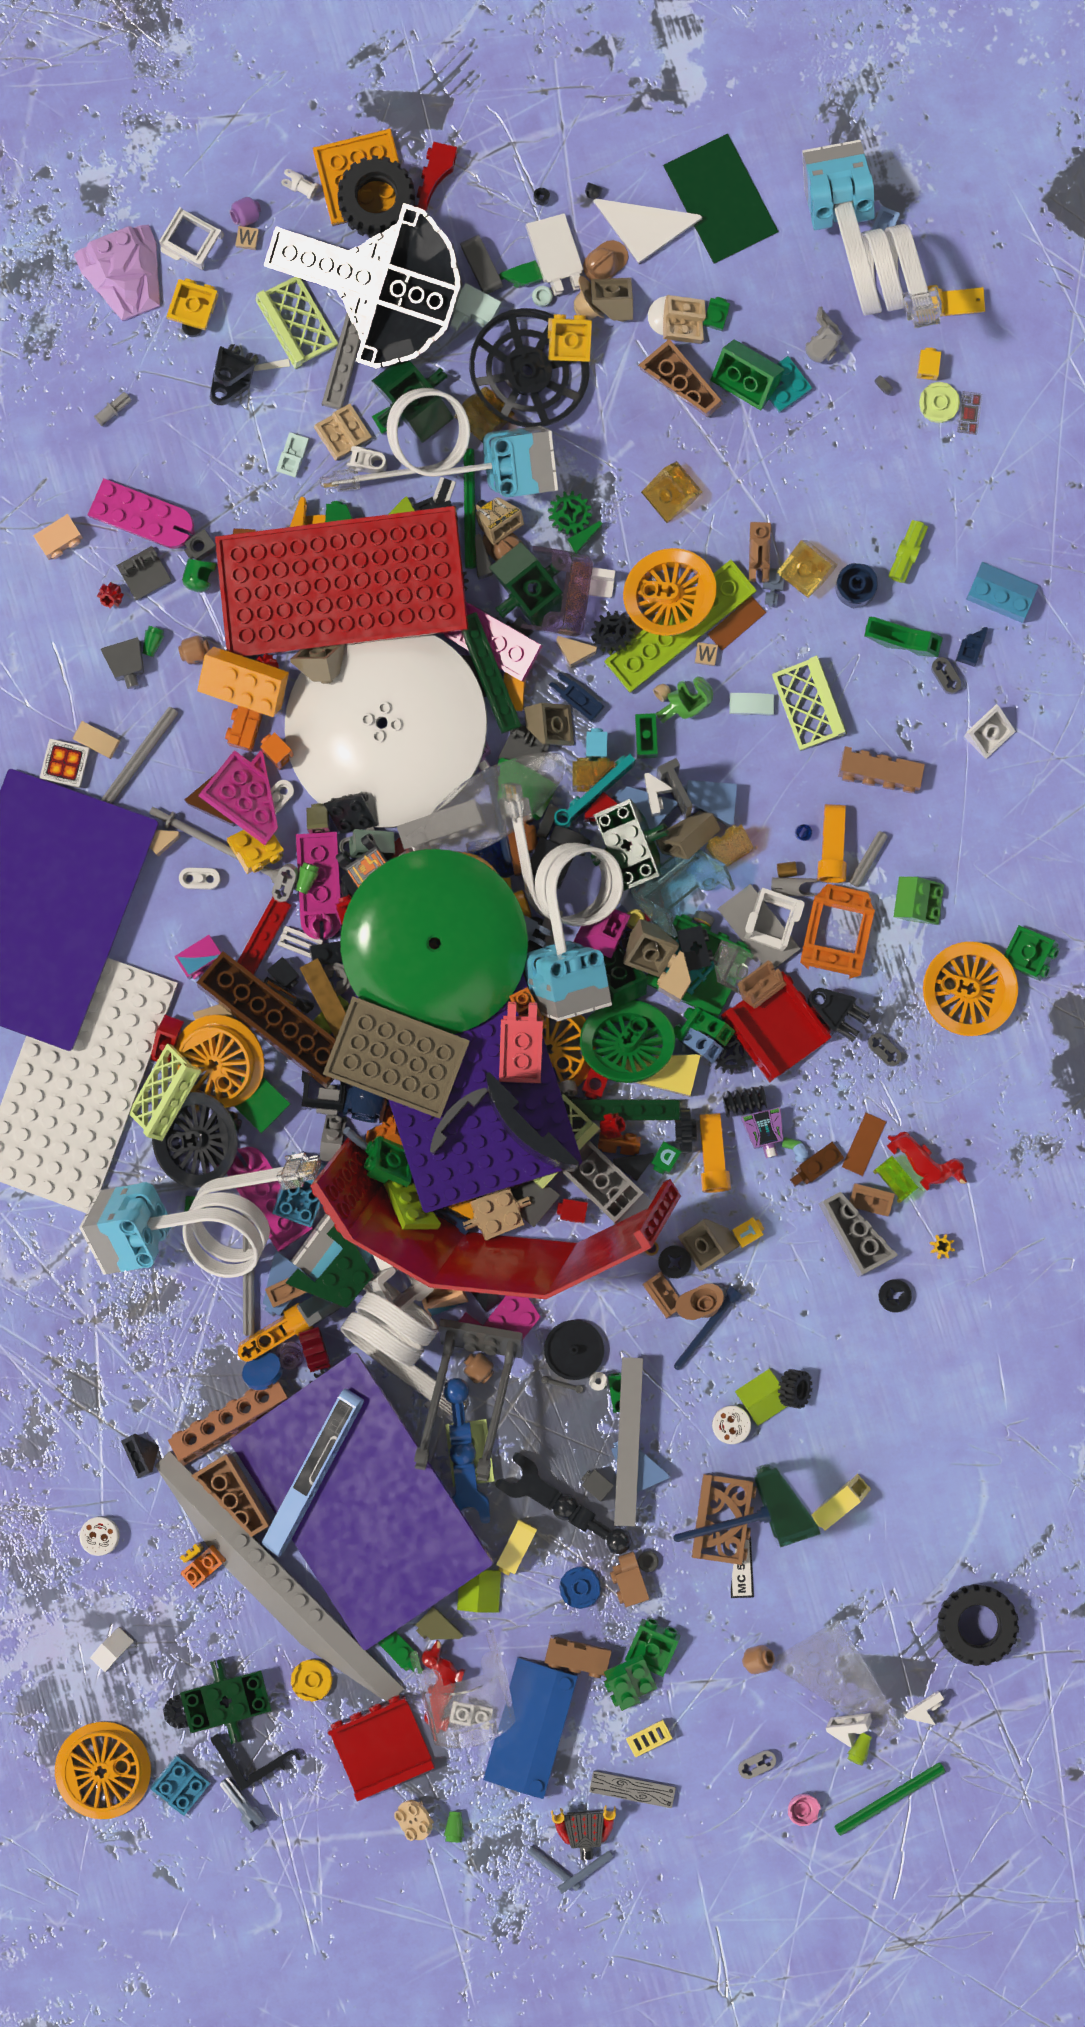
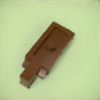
[790,1141,844,1187]

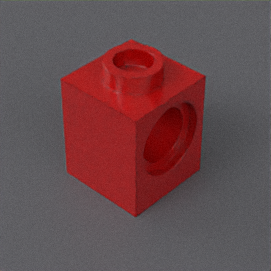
[582,1067,608,1099]
[557,1199,588,1224]

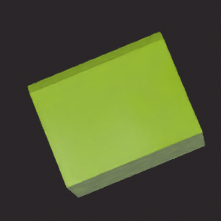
[735,1369,787,1426]
[457,1570,501,1613]

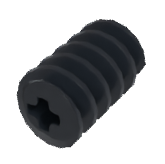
[722,1085,767,1117]

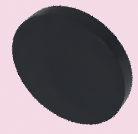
[544,1320,604,1380]

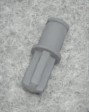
[94,392,131,426]

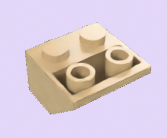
[657,951,691,1003]

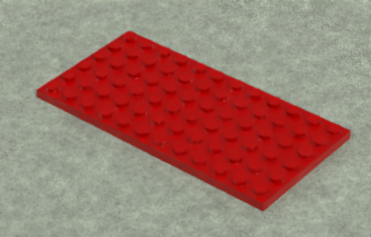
[215,506,468,657]

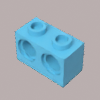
[586,728,607,763]

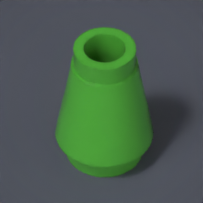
[296,862,319,894]
[444,1812,464,1843]

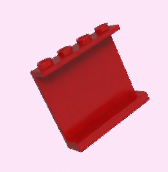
[721,971,832,1083]
[327,1695,435,1802]

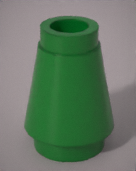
[142,626,165,657]

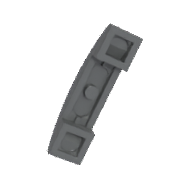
[430,1088,488,1155]

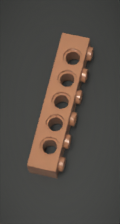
[168,1380,289,1466]

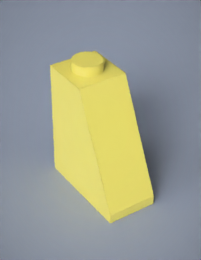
[812,1474,871,1531]
[496,1519,537,1576]

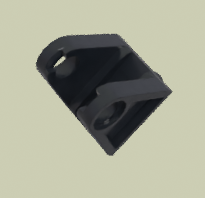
[210,344,259,405]
[808,988,871,1043]

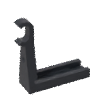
[210,1734,300,1791]

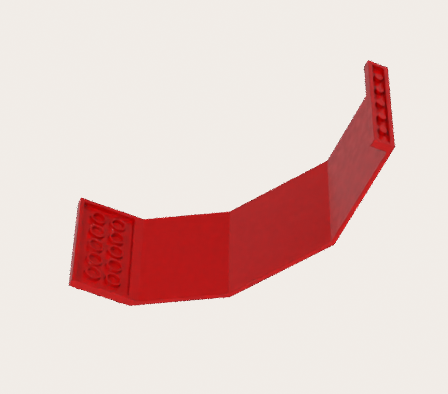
[310,1138,681,1299]

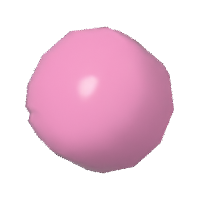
[788,1794,821,1826]

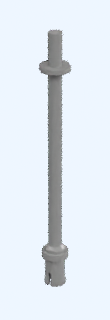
[149,807,298,891]

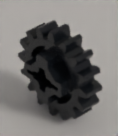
[591,611,636,655]
[709,1034,751,1075]
[675,1108,697,1153]

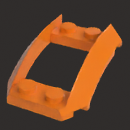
[800,884,875,979]

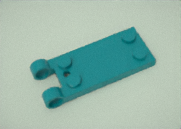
[554,754,636,829]

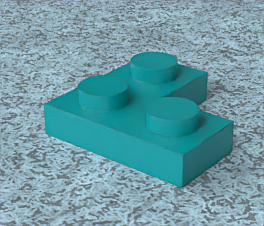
[769,356,812,413]

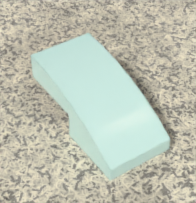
[276,432,309,478]
[729,693,774,716]

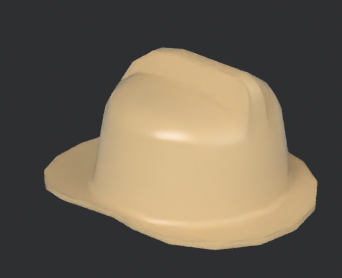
[574,276,605,320]

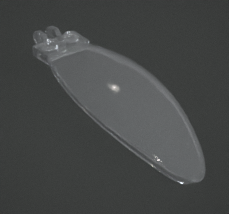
[399,752,567,856]

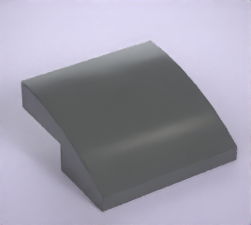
[512,1180,560,1227]

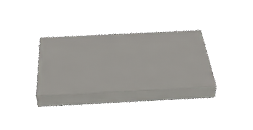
[717,884,800,969]

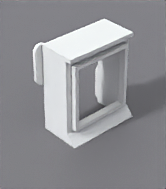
[159,207,224,270]
[744,888,804,951]
[368,1267,434,1310]

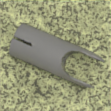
[771,877,818,896]

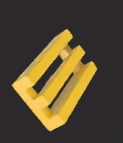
[180,1542,204,1563]

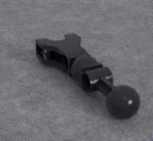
[495,1452,631,1555]

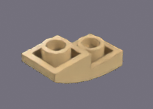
[72,721,120,759]

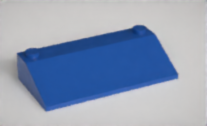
[483,1658,578,1799]

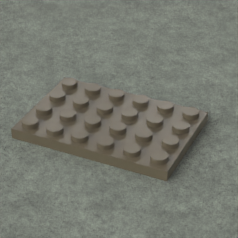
[323,996,470,1119]

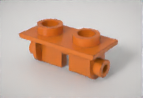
[598,1132,641,1156]

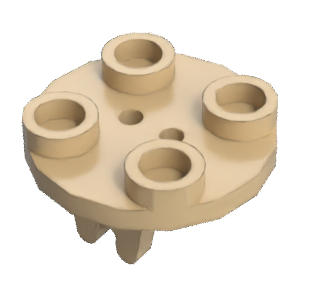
[394,1800,434,1841]

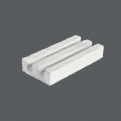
[277,926,323,958]

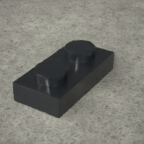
[309,941,342,965]

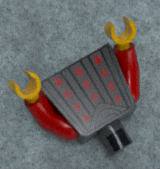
[551,1805,616,1860]

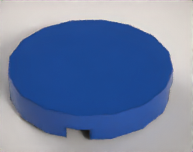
[242,1352,283,1390]
[559,1567,601,1609]

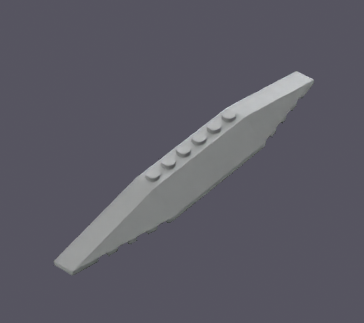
[155,1451,404,1703]

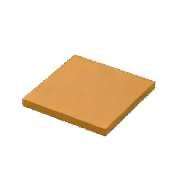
[313,128,399,226]

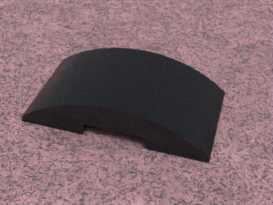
[486,1072,579,1172]

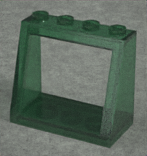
[753,1464,821,1548]

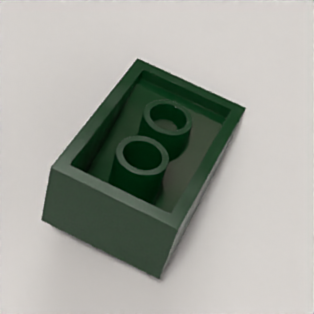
[591,944,648,1010]

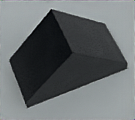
[613,1153,654,1181]

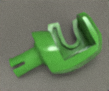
[656,676,713,723]

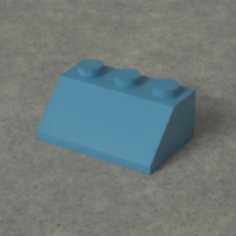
[966,562,1038,623]

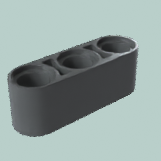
[460,235,503,294]

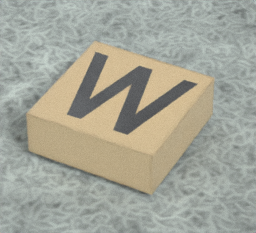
[235,226,259,250]
[695,642,718,666]

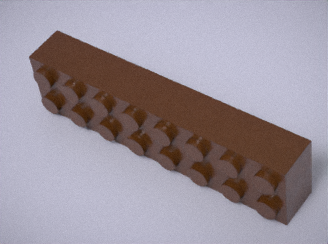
[196,951,336,1089]

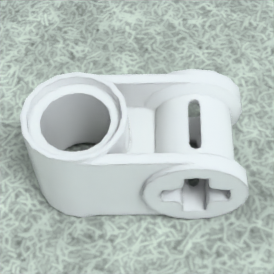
[346,446,387,474]

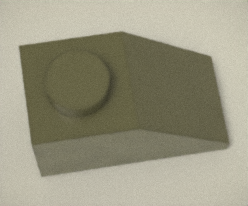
[306,803,330,833]
[416,1606,464,1640]

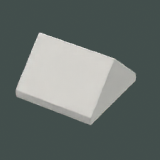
[964,704,1016,759]

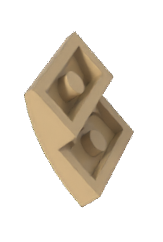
[663,295,706,344]
[314,404,372,461]

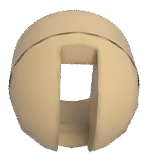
[653,684,671,702]

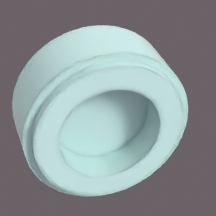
[532,286,553,307]

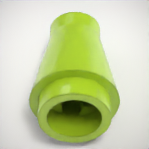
[847,1733,872,1766]

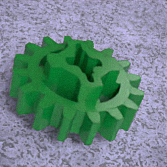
[548,491,592,536]

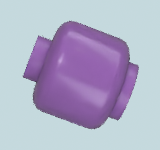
[230,197,261,227]

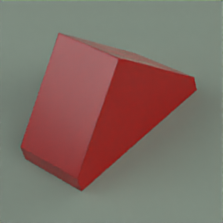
[585,792,618,822]

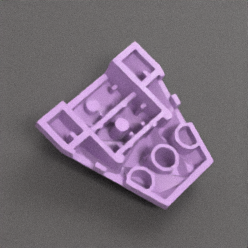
[74,225,160,321]

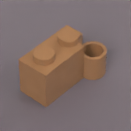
[610,1551,649,1607]

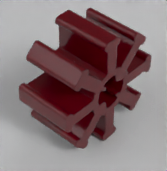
[298,1327,331,1373]

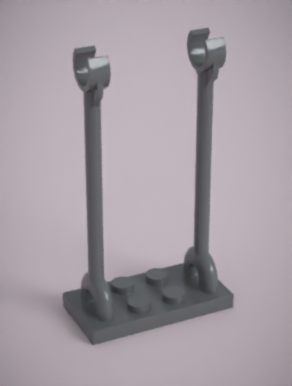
[414,1319,524,1481]

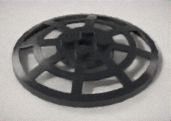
[469,308,589,427]

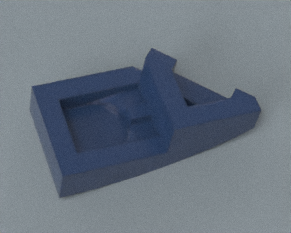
[955,627,988,667]

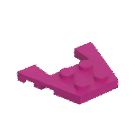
[458,1295,541,1339]

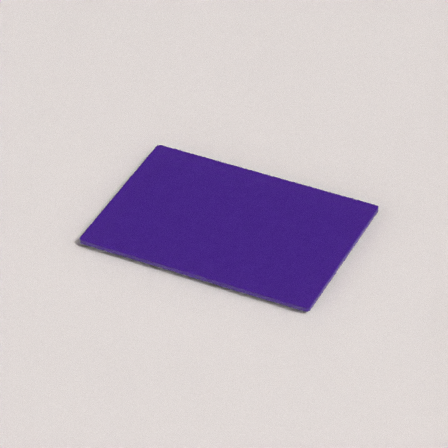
[0,769,159,1051]
[356,973,582,1213]
[230,1352,493,1650]

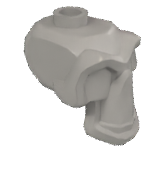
[805,306,843,363]

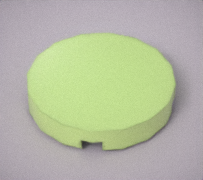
[919,382,960,423]

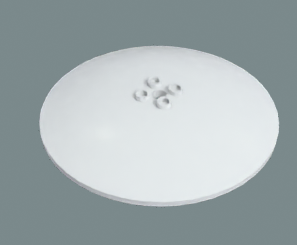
[285,634,487,828]

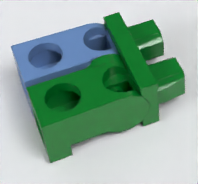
[674,1007,735,1063]

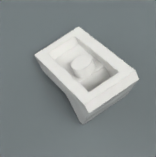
[644,773,673,817]
[903,1691,944,1725]
[826,1713,872,1747]

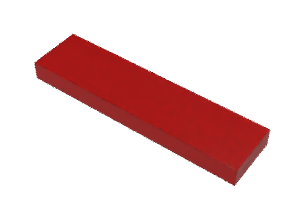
[237,897,292,975]

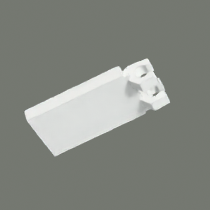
[525,213,583,296]

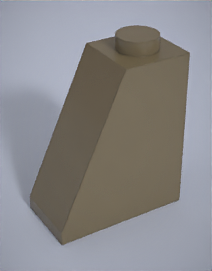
[655,811,721,860]

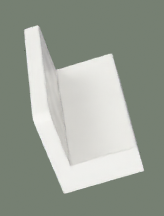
[572,565,615,598]

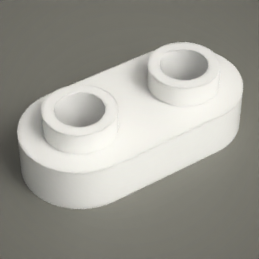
[270,780,294,815]
[179,868,221,890]

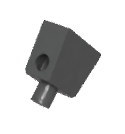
[101,637,144,689]

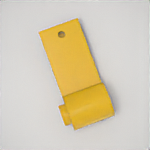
[927,285,985,317]

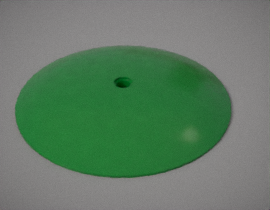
[340,849,528,1034]

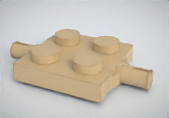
[463,1187,531,1240]

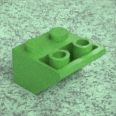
[893,877,944,925]

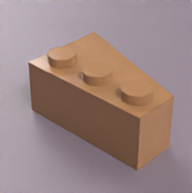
[544,1636,612,1678]

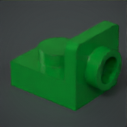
[703,297,730,331]

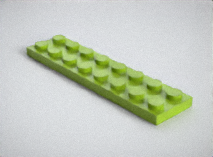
[604,560,757,693]

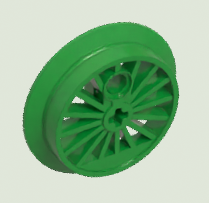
[580,1000,675,1083]

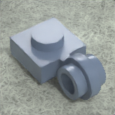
[762,568,785,607]

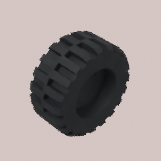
[338,156,415,238]
[937,1584,1019,1666]

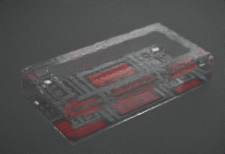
[957,391,982,435]

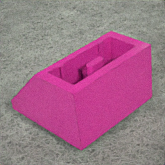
[573,909,630,958]

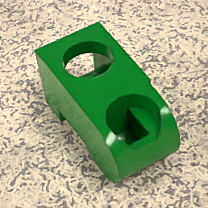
[608,1373,621,1413]

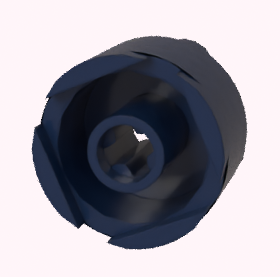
[835,563,878,608]
[343,1086,388,1123]

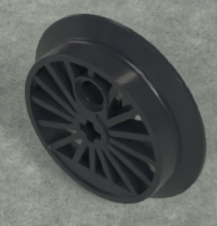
[152,1092,238,1188]

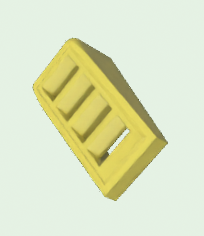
[626,1719,673,1757]

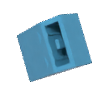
[272,1152,327,1228]

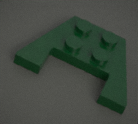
[285,1225,374,1308]

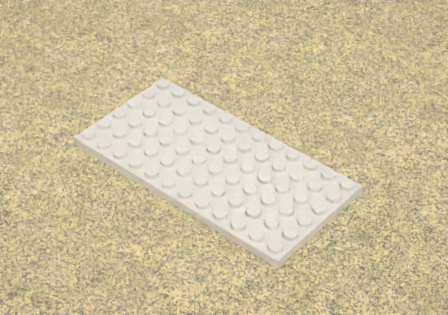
[0,958,178,1213]

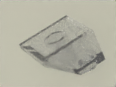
[713,940,763,996]

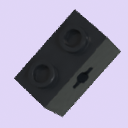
[676,925,714,972]

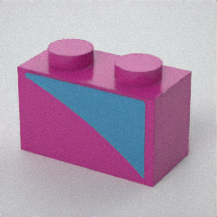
[174,935,221,980]

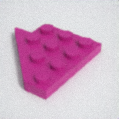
[199,750,278,845]

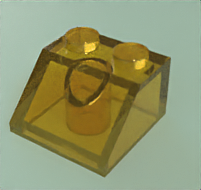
[641,461,702,523]
[777,540,837,598]

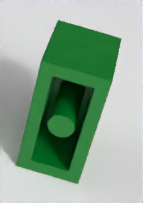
[635,713,658,759]

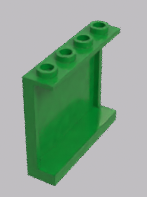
[646,914,750,1018]

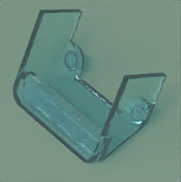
[631,849,735,938]

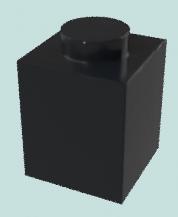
[267,957,300,990]

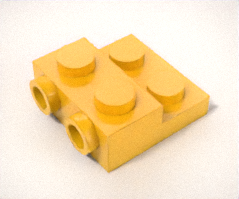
[166,278,219,331]
[548,314,592,362]
[227,830,284,874]

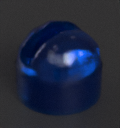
[795,824,812,841]

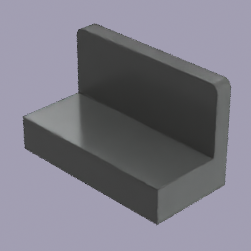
[297,1295,343,1327]

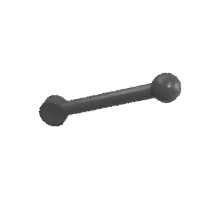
[541,1376,583,1393]

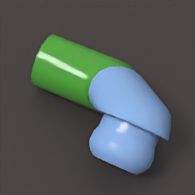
[782,1137,808,1163]

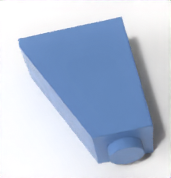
[683,780,737,828]
[613,786,678,829]
[263,1251,311,1316]
[611,1441,669,1492]

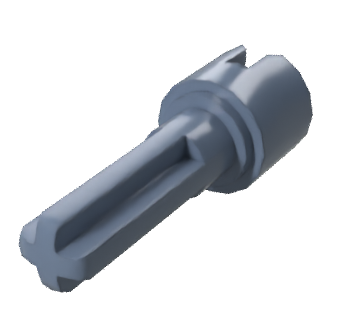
[220,1777,267,1833]

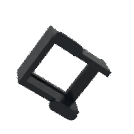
[301,1070,347,1114]

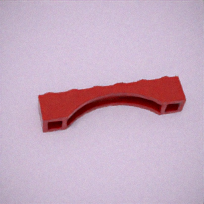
[414,141,458,211]

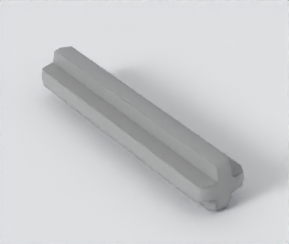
[849,831,888,887]

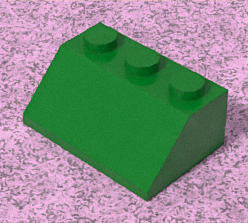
[710,339,785,411]

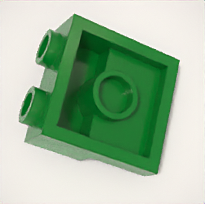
[1004,925,1059,981]
[364,1135,412,1187]
[625,1618,681,1677]
[603,1654,657,1711]

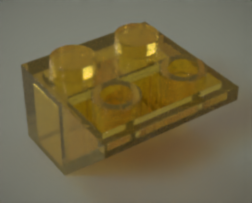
[454,386,515,443]
[573,758,614,792]
[705,824,754,872]

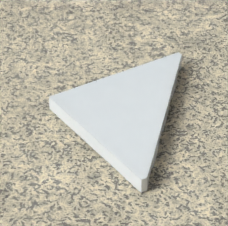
[593,199,702,264]

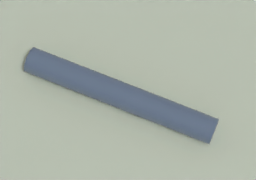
[343,1127,369,1155]
[527,1845,581,1891]
[557,1851,613,1894]

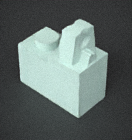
[450,283,502,331]

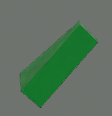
[567,521,602,556]

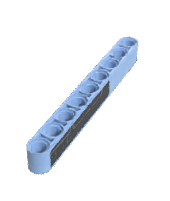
[261,1388,364,1557]

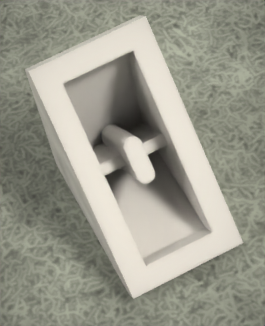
[90,1627,134,1672]

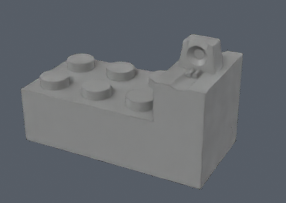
[562,1141,652,1224]

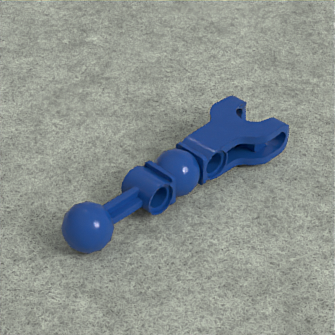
[443,1378,490,1524]

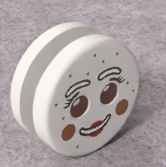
[712,1406,751,1444]
[79,1516,120,1556]

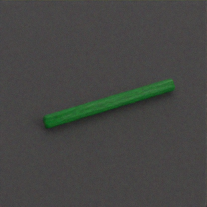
[463,448,476,569]
[834,1763,946,1836]

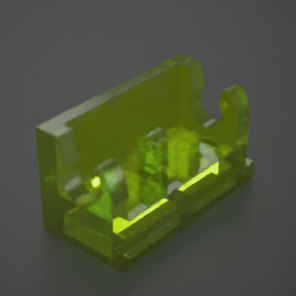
[873,1156,919,1203]

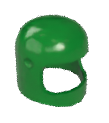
[182,559,217,593]

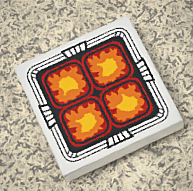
[40,739,90,788]

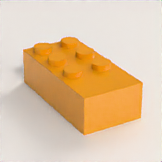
[197,646,289,717]

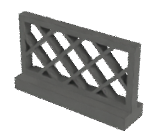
[656,758,693,819]

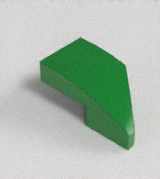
[499,260,543,288]

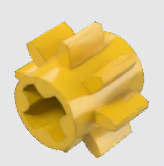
[929,1234,955,1259]

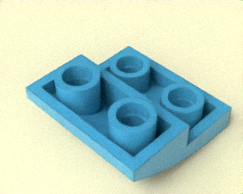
[150,1754,210,1816]

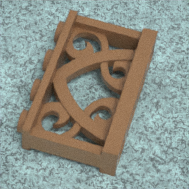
[691,1474,757,1565]

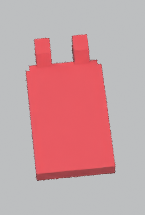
[499,1002,543,1083]

